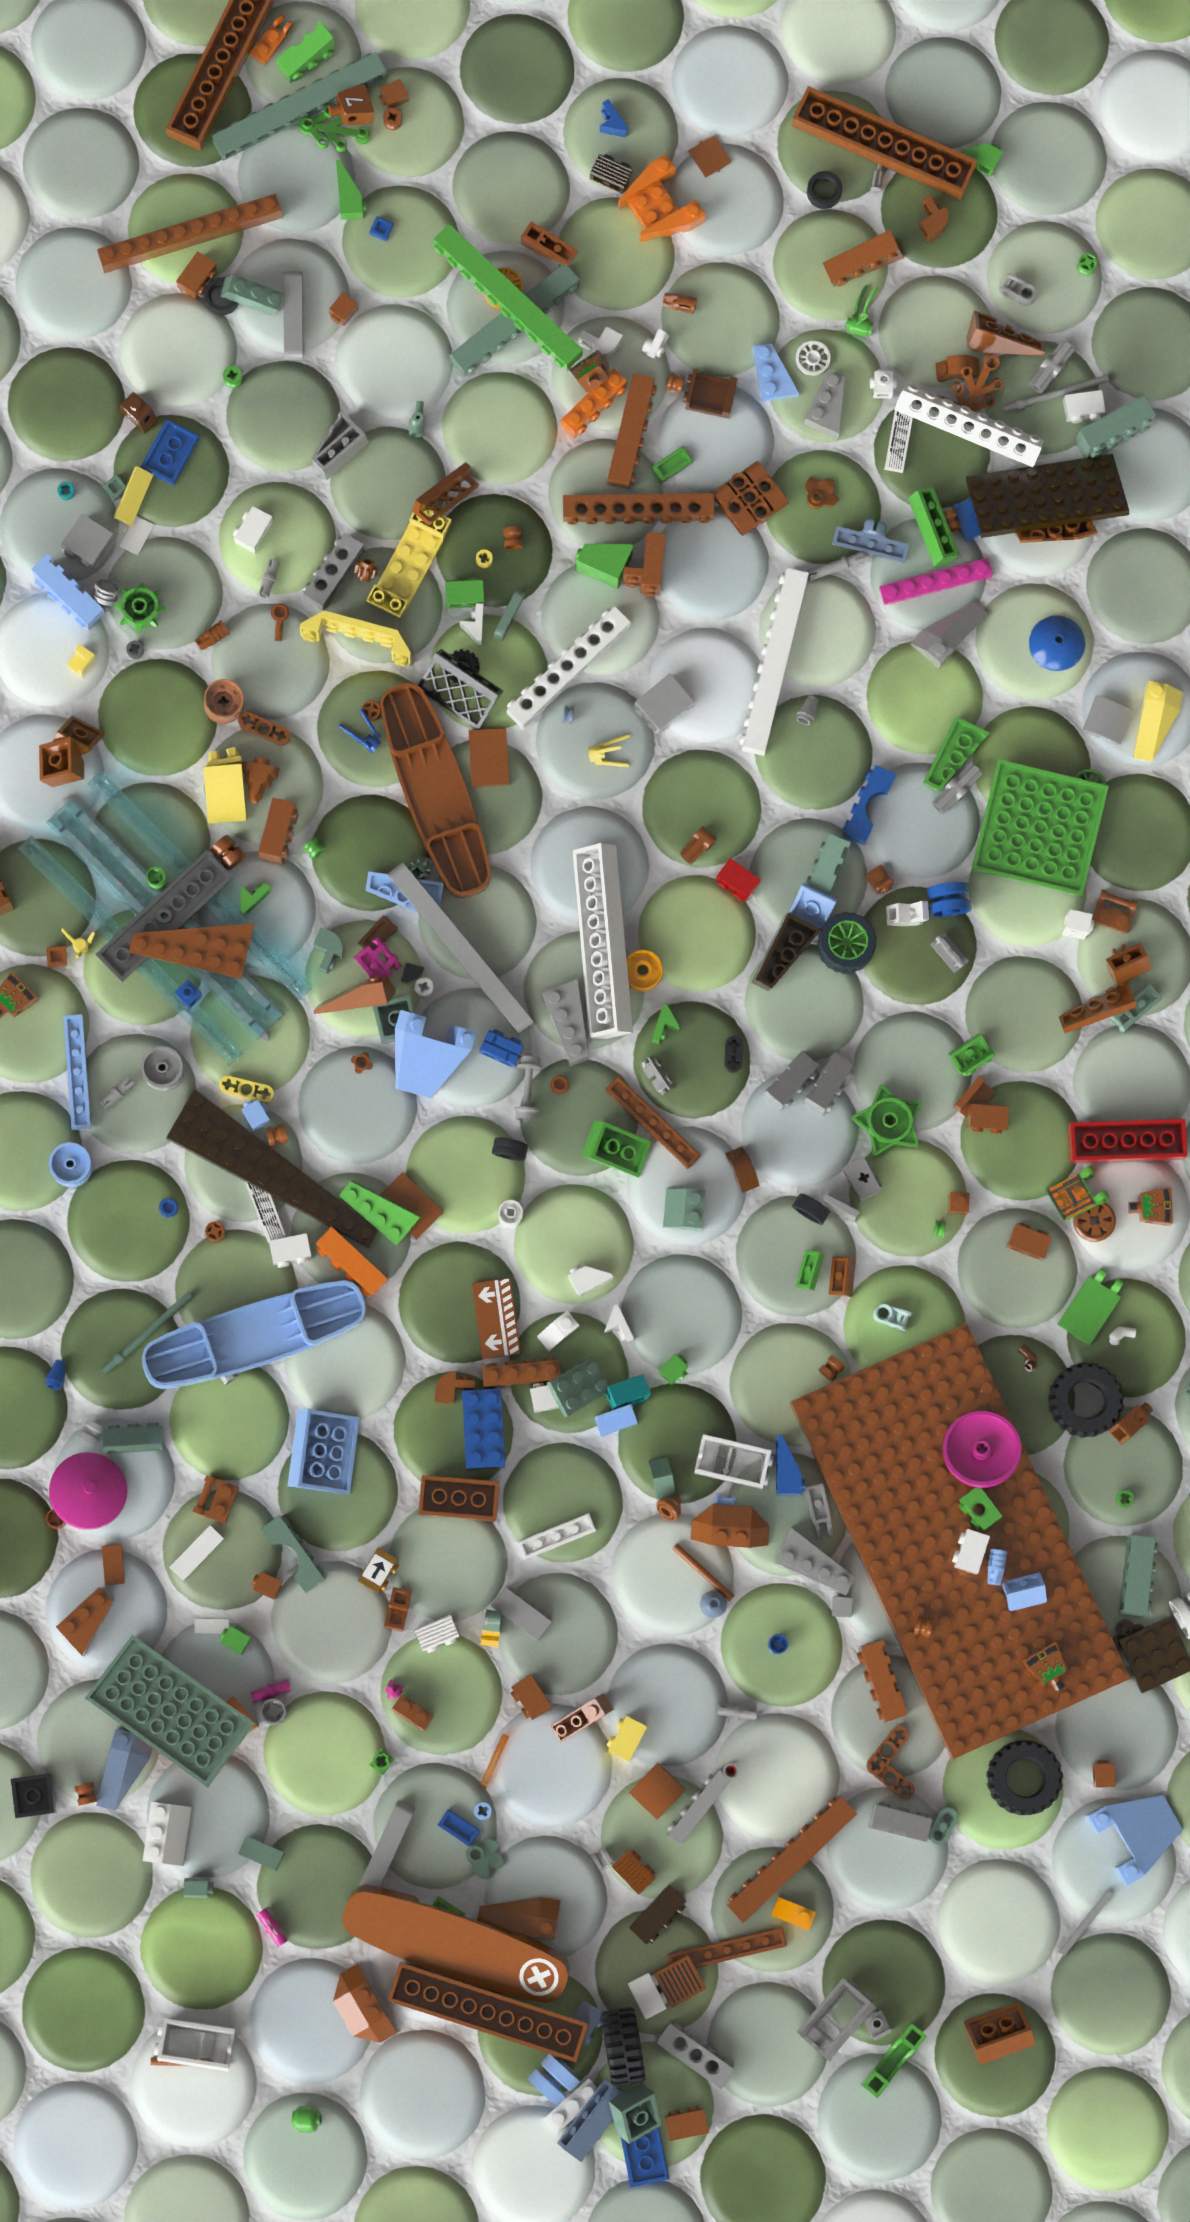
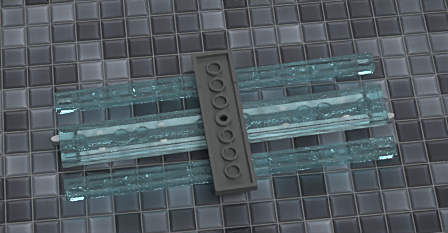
[18,771,312,1066]

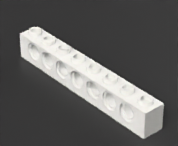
[894,383,1044,467]
[507,607,631,729]

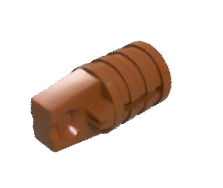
[662,293,697,314]
[195,620,230,650]

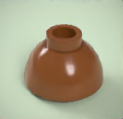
[656,1495,682,1521]

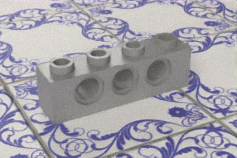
[303,533,364,611]
[656,2022,734,2089]

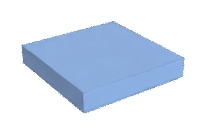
[789,883,838,932]

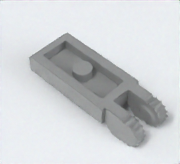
[804,1483,834,1540]

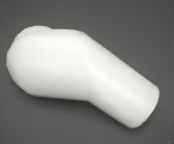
[1109,1326,1136,1345]

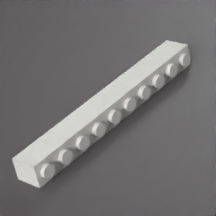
[740,568,809,756]

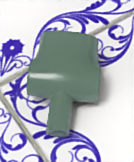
[409,401,424,437]

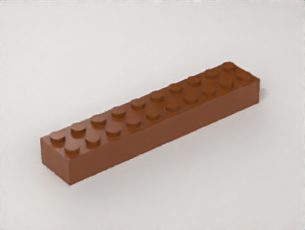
[166,0,276,151]
[792,86,978,200]
[387,1962,589,2062]

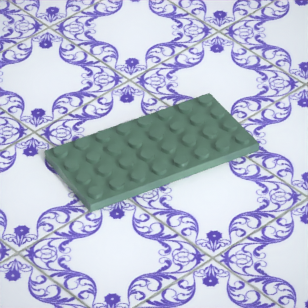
[85,1635,255,1788]

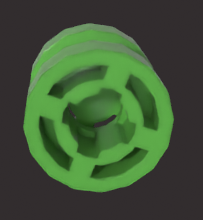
[146,867,166,889]

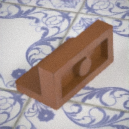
[954,1075,995,1118]

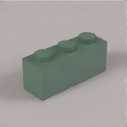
[221,274,284,315]

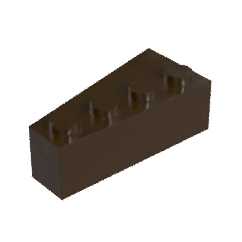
[751,912,822,991]

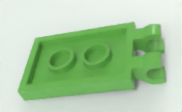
[1057,1268,1124,1346]

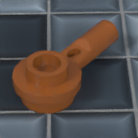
[271,603,289,641]

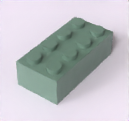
[1075,395,1156,459]
[1119,1535,1158,1617]

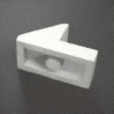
[460,603,483,645]
[604,1304,634,1344]

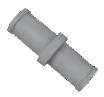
[258,559,280,598]
[99,1075,135,1111]
[716,1703,757,1720]

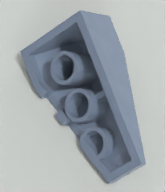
[96,1729,153,1811]

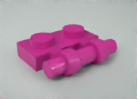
[353,936,402,978]

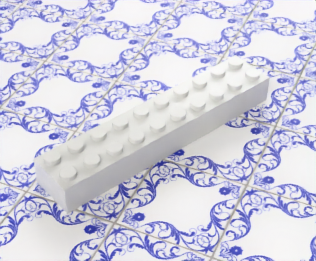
[573,843,633,1039]

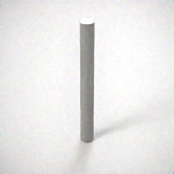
[1058,1890,1113,1957]

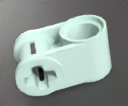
[873,1304,912,1332]

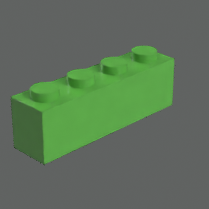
[908,486,959,567]

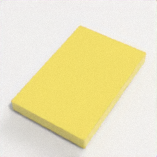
[203,763,247,824]

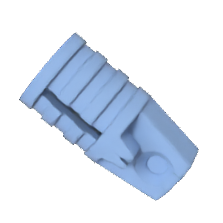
[987,1549,1007,1585]

